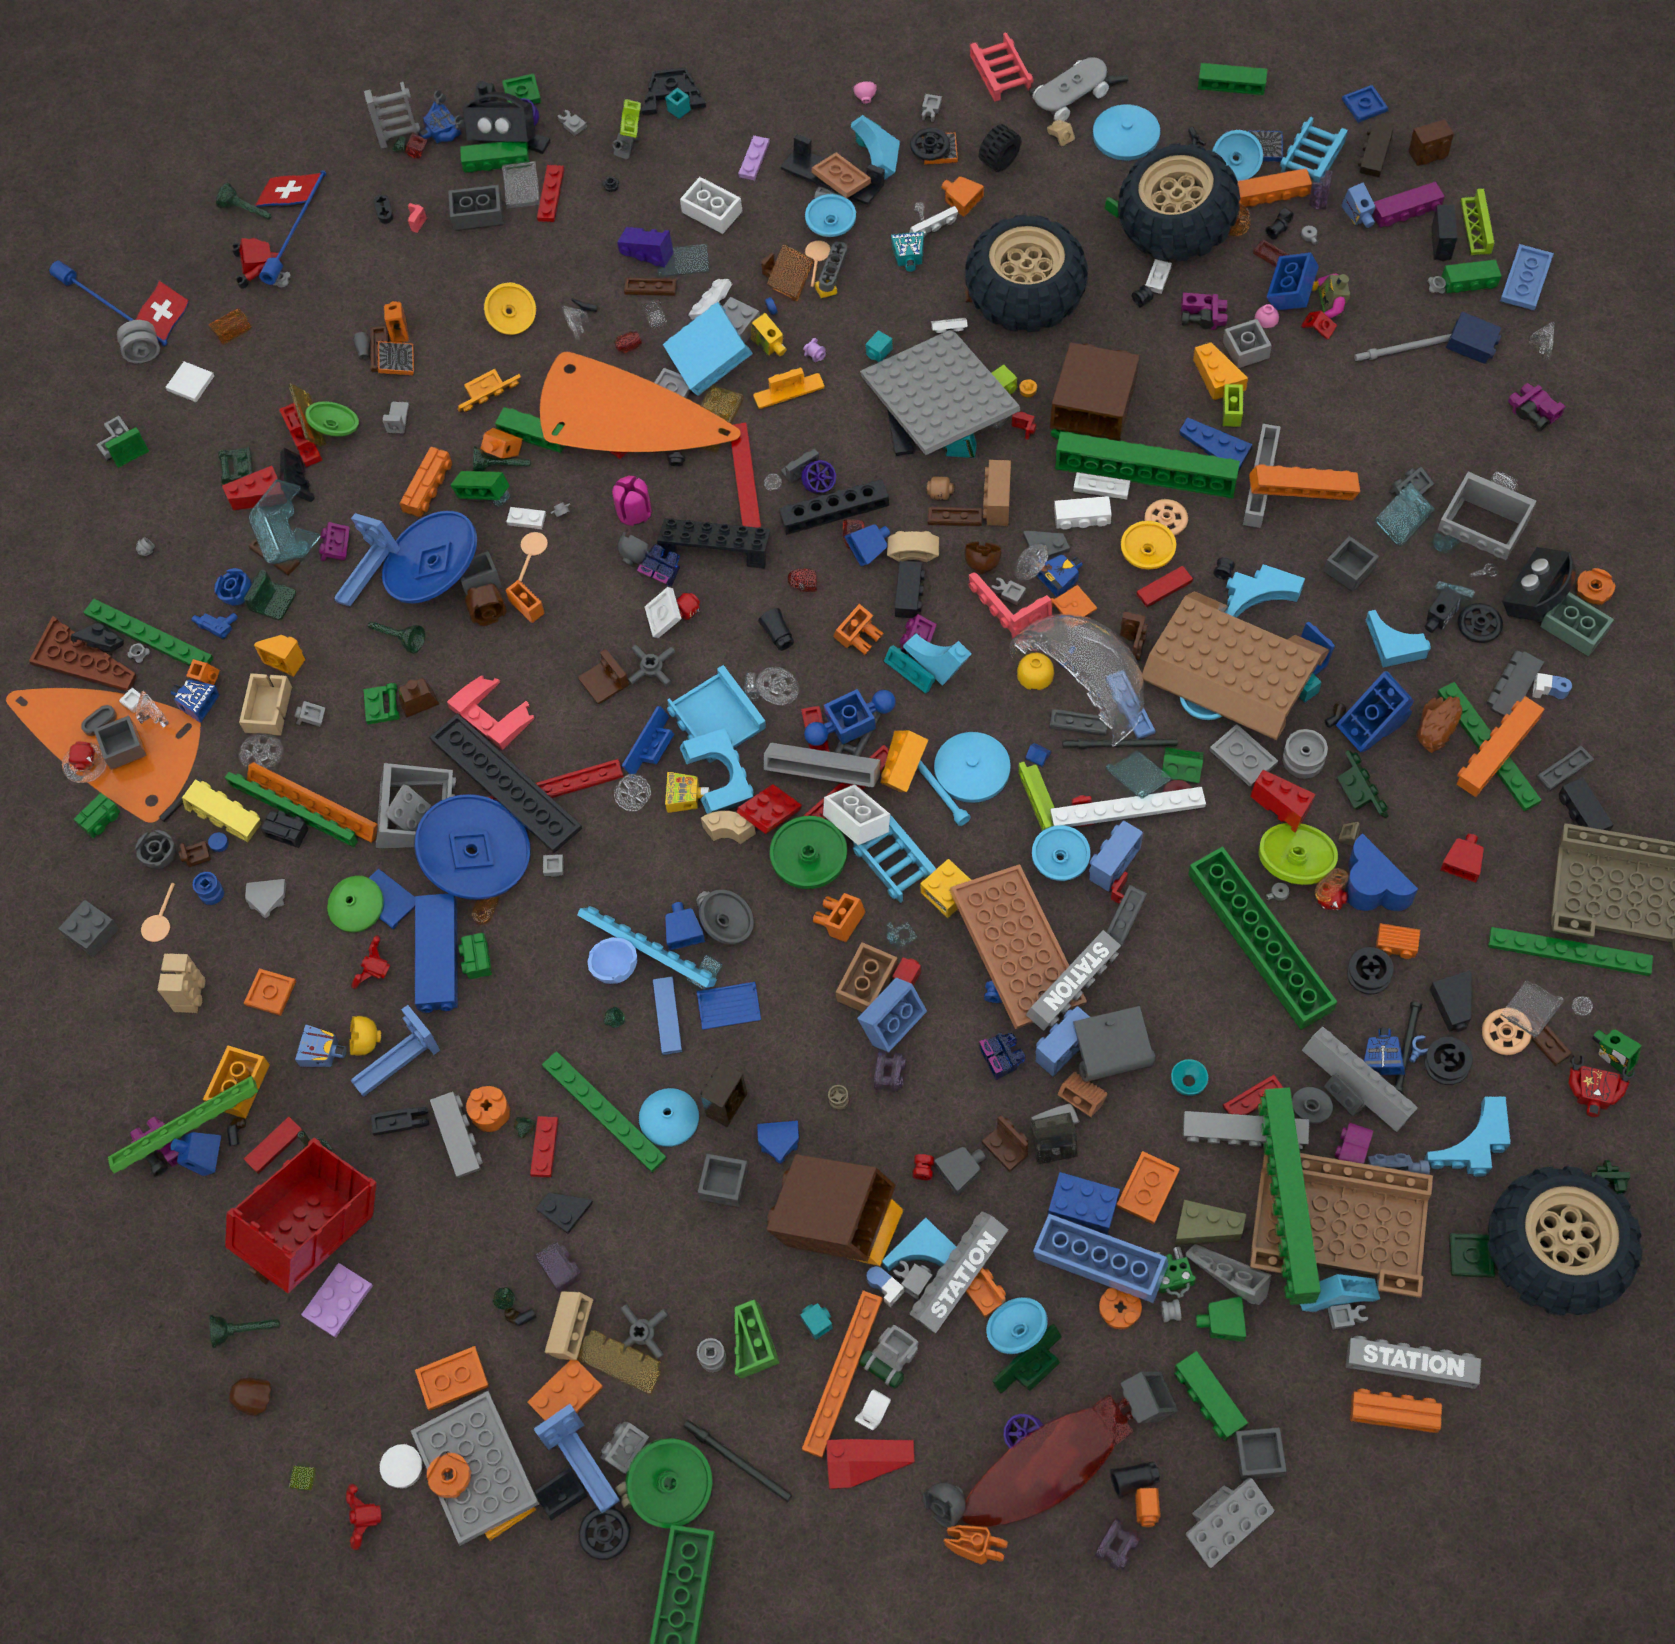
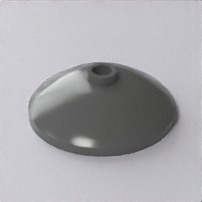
[699,890,754,944]

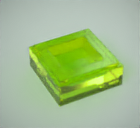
[289,1466,316,1491]

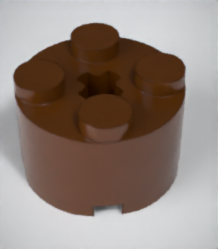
[465,584,507,626]

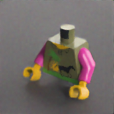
[1312,274,1350,319]

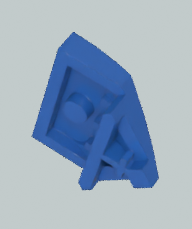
[757,1121,799,1164]

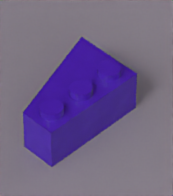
[617,227,674,268]

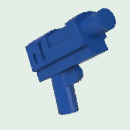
[192,612,238,639]

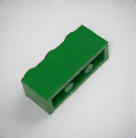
[1441,260,1501,293]
[451,471,510,500]

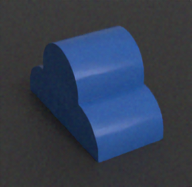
[1336,671,1414,752]
[1344,834,1418,911]

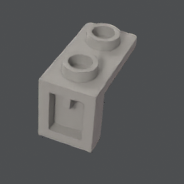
[383,402,409,433]

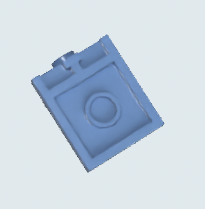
[335,513,400,607]
[351,1005,440,1097]
[534,1404,620,1513]

